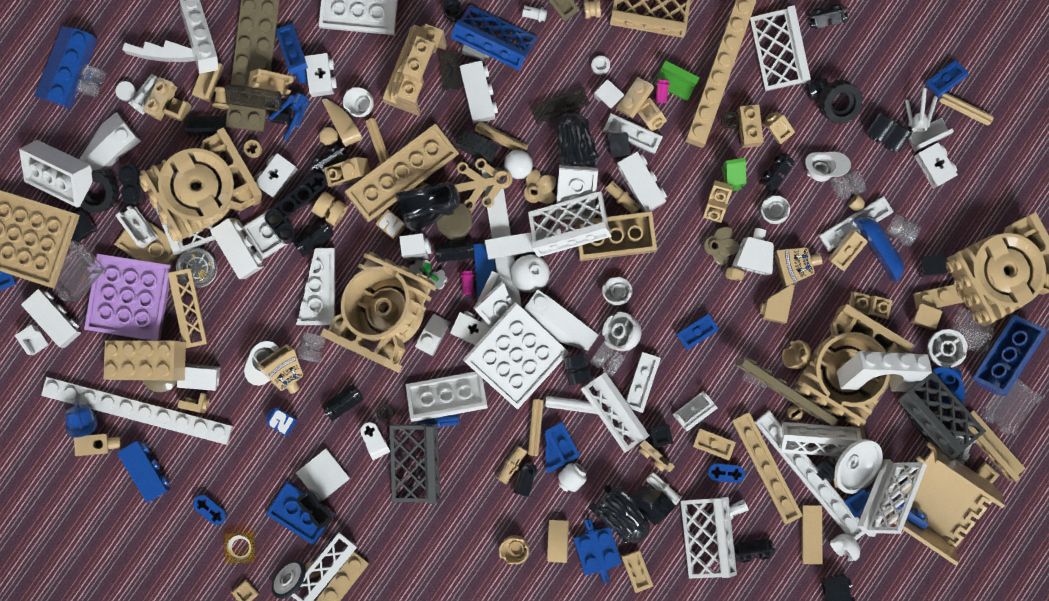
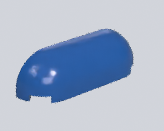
[852,216,904,283]

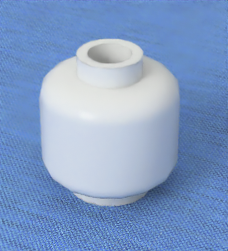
[558,463,587,492]

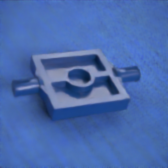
[573,518,622,584]

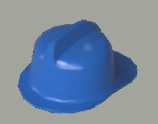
[931,366,965,405]
[65,401,97,438]

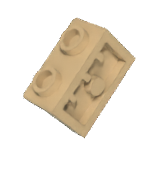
[142,77,178,121]

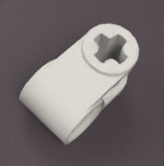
[361,422,390,460]

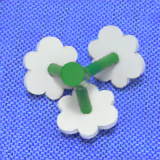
[410,259,447,290]

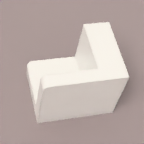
[594,79,624,108]
[15,325,49,355]

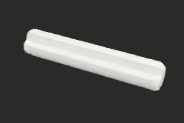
[545,396,602,414]

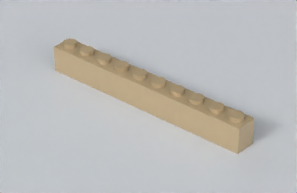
[685,0,757,148]

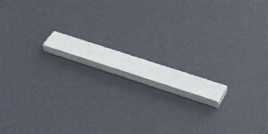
[482,168,522,308]
[754,410,865,540]

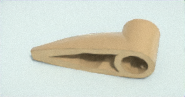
[322,99,362,147]

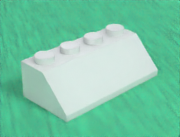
[19,140,93,207]

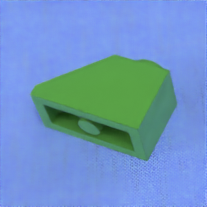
[721,158,746,191]

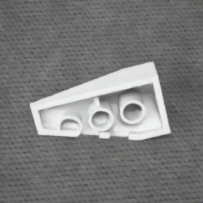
[79,112,141,171]
[524,290,598,351]

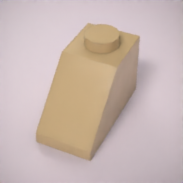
[759,285,795,324]

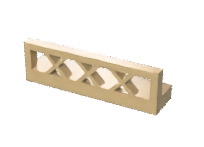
[168,268,208,348]
[960,410,1026,482]

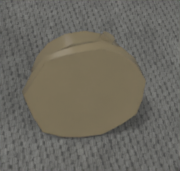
[437,203,472,241]

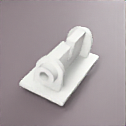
[128,74,158,115]

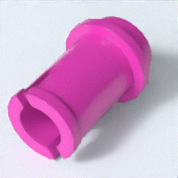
[655,79,671,103]
[460,271,475,295]

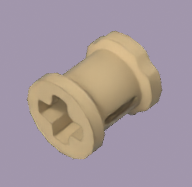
[212,87,232,110]

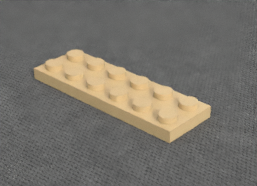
[345,124,459,223]

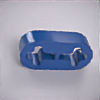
[707,464,745,483]
[193,495,227,525]

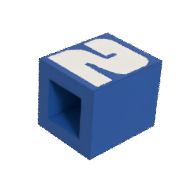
[266,408,298,436]

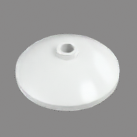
[835,439,883,494]

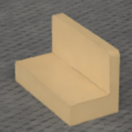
[192,62,224,102]

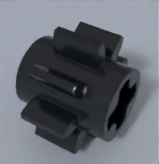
[816,457,837,481]

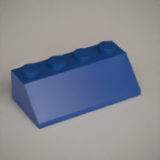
[34,26,98,109]
[972,314,1048,396]

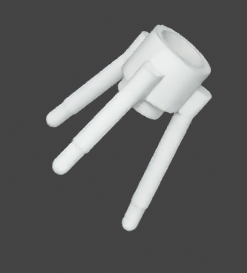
[905,88,938,132]

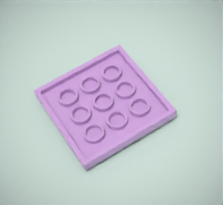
[84,254,173,341]

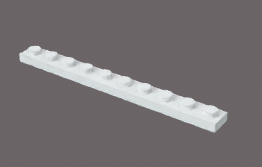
[41,377,233,445]

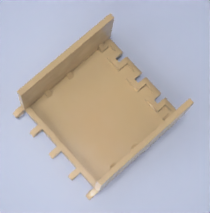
[887,442,1005,566]

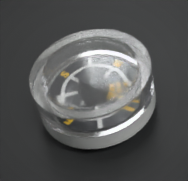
[176,248,217,288]

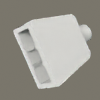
[732,228,774,275]

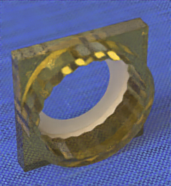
[224,532,255,563]

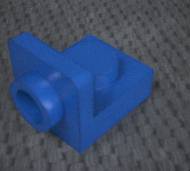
[844,489,871,518]

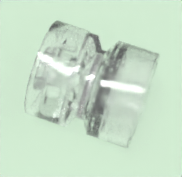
[74,64,107,98]
[831,169,866,202]
[885,213,922,247]
[296,331,327,364]
[590,342,626,378]

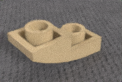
[703,180,733,223]
[849,292,892,319]
[547,520,569,563]

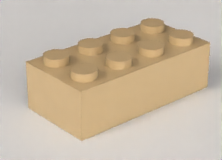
[575,212,657,261]
[104,341,186,381]

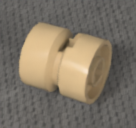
[312,191,348,227]

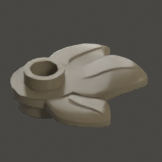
[704,227,740,265]

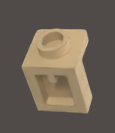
[637,97,667,132]
[762,112,795,144]
[177,393,210,413]

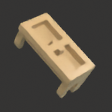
[248,69,294,98]

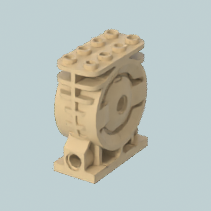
[139,127,262,243]
[946,212,1049,326]
[321,252,437,373]
[794,304,914,426]

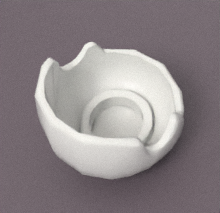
[343,87,374,117]
[504,150,533,179]
[761,195,790,224]
[602,277,632,306]
[830,534,860,561]

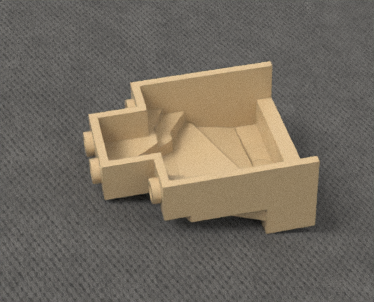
[383,24,447,116]

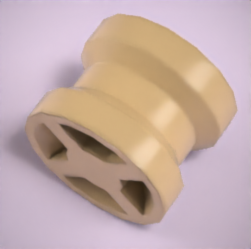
[584,0,601,19]

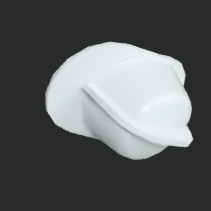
[805,152,851,182]
[244,341,279,386]

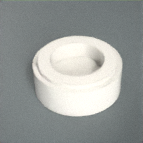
[591,55,610,75]
[116,81,136,101]

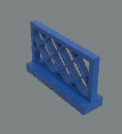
[451,5,538,71]

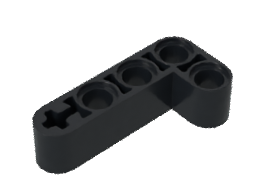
[265,173,327,244]

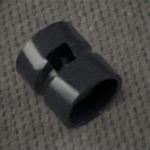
[563,354,593,385]

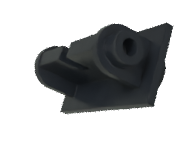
[807,4,849,29]
[310,144,349,175]
[759,153,794,192]
[293,220,334,257]
[435,239,475,263]
[322,384,364,421]
[734,538,775,563]

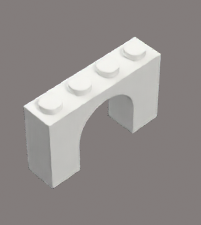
[837,351,932,392]

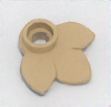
[524,169,557,204]

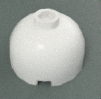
[511,254,550,293]
[602,312,642,351]
[927,329,968,367]

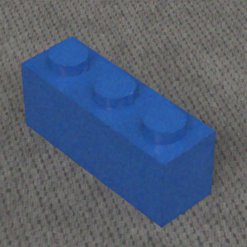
[117,440,171,503]

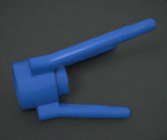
[269,93,309,140]

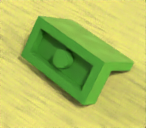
[654,60,700,101]

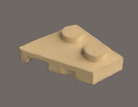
[638,440,675,472]

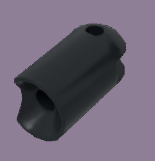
[513,462,537,497]

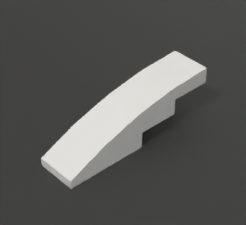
[122,40,195,62]
[485,229,561,260]

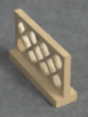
[610,0,691,38]

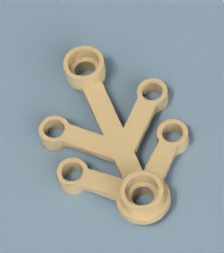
[445,158,513,211]

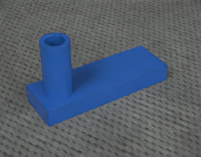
[276,23,308,83]

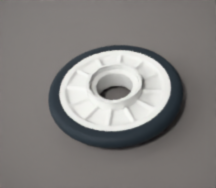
[272,560,306,599]

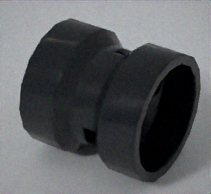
[443,0,463,22]
[806,78,828,100]

